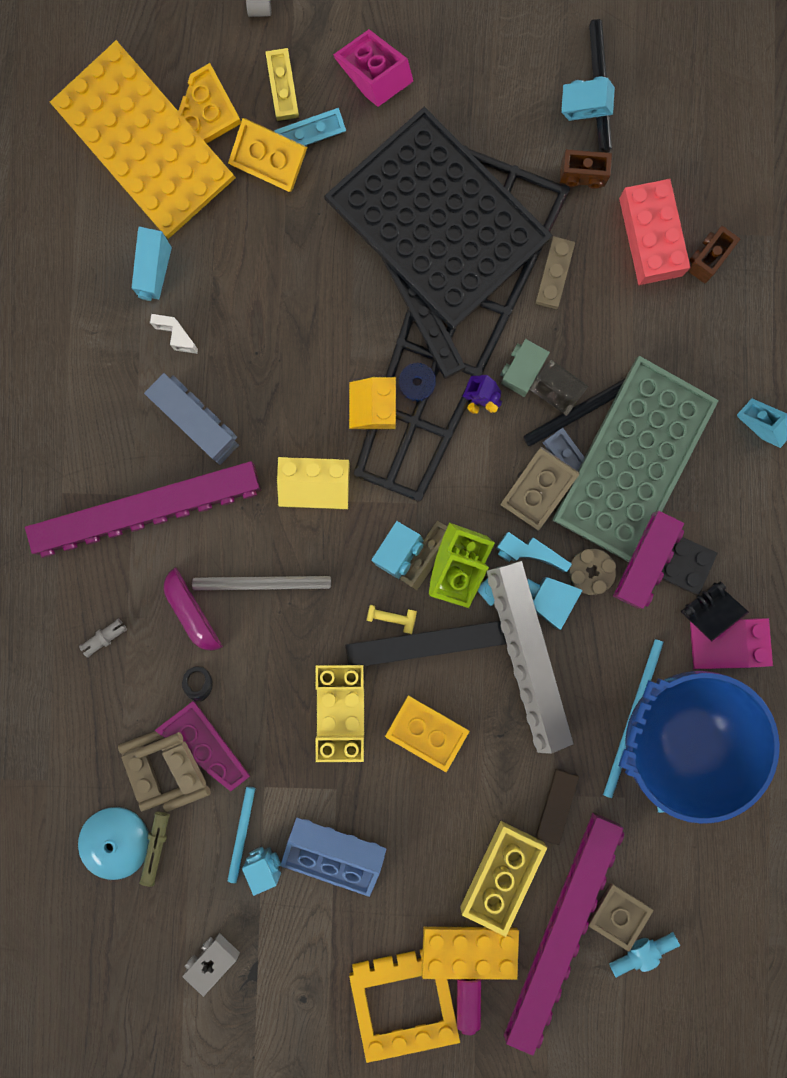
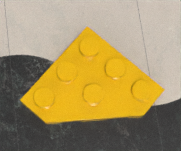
[178,63,241,144]

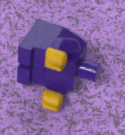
[463,375,502,414]

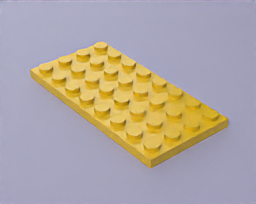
[50,40,236,239]

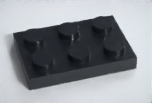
[661,537,718,595]

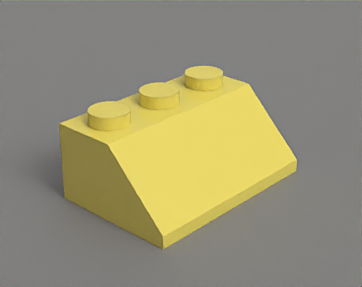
[277,457,350,509]

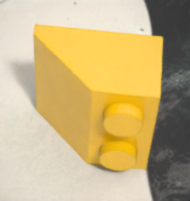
[349,377,396,429]

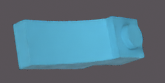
[496,532,572,573]

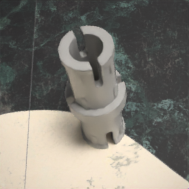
[79,618,127,658]

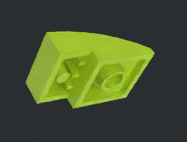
[429,523,495,608]

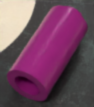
[457,979,481,1035]

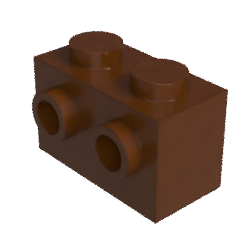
[560,149,612,189]
[688,226,741,284]

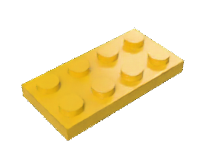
[422,927,519,980]

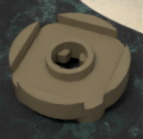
[568,549,616,595]

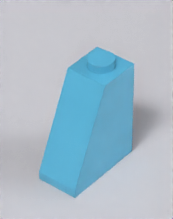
[132,227,172,301]

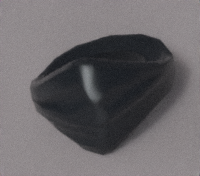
[182,666,213,702]

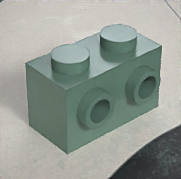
[500,339,550,397]

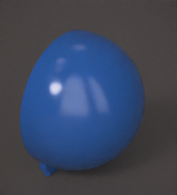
[618,671,779,823]

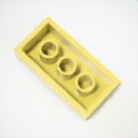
[460,821,547,937]

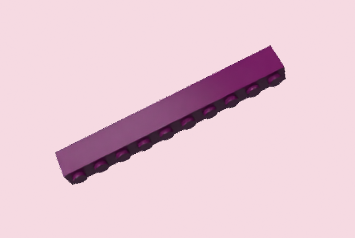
[25,461,262,558]
[504,813,624,1056]

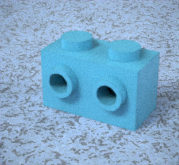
[562,77,615,121]
[372,521,424,579]
[242,847,281,896]

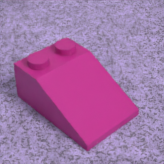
[333,29,413,107]
[690,618,773,669]

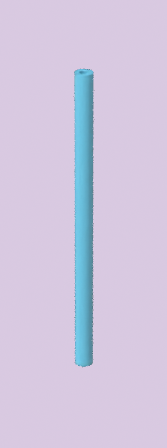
[603,639,664,798]

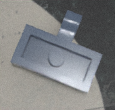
[542,428,584,471]

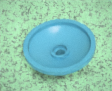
[78,807,149,880]

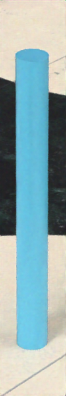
[227,786,256,883]

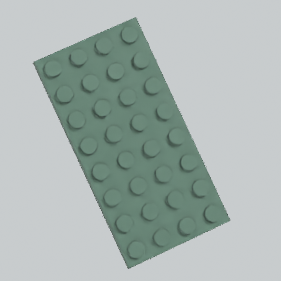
[552,356,719,562]

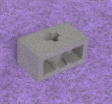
[182,933,240,997]

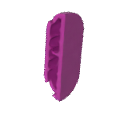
[164,567,223,651]

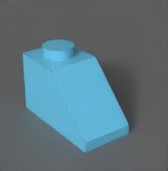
[737,398,787,448]

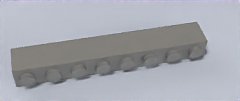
[486,561,573,754]

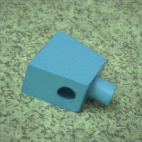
[527,577,583,630]

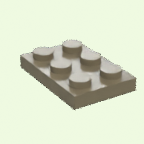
[500,446,580,531]

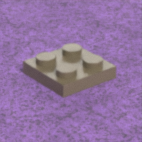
[588,883,654,951]

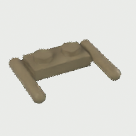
[118,731,185,812]
[135,732,211,812]

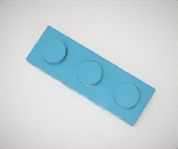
[274,108,346,146]

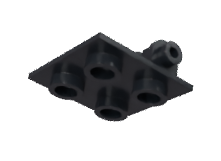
[681,581,749,642]

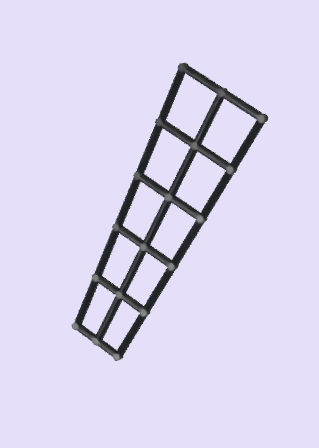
[354,145,570,502]

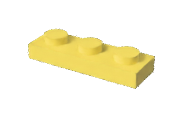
[266,48,299,121]

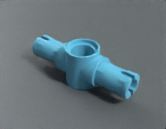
[609,932,680,978]

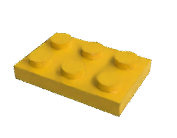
[228,118,308,192]
[385,695,470,772]

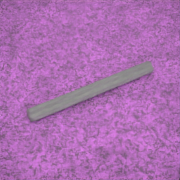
[192,576,331,590]

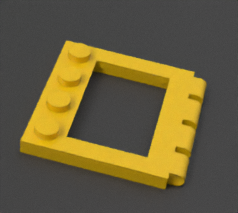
[349,949,460,1063]

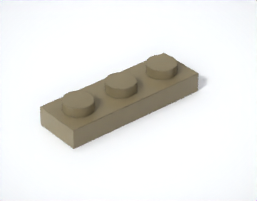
[535,236,575,309]
[399,521,448,590]

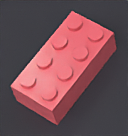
[619,179,690,285]

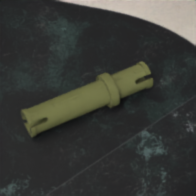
[139,811,170,887]

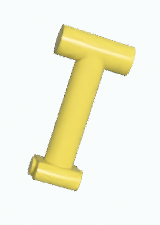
[367,605,417,634]

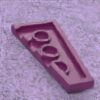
[155,701,250,791]

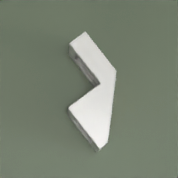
[150,314,198,354]

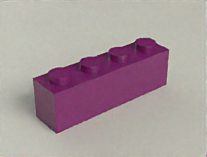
[613,511,684,609]

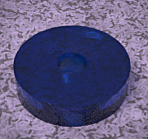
[399,363,436,401]

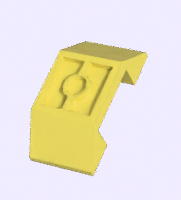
[316,665,364,762]

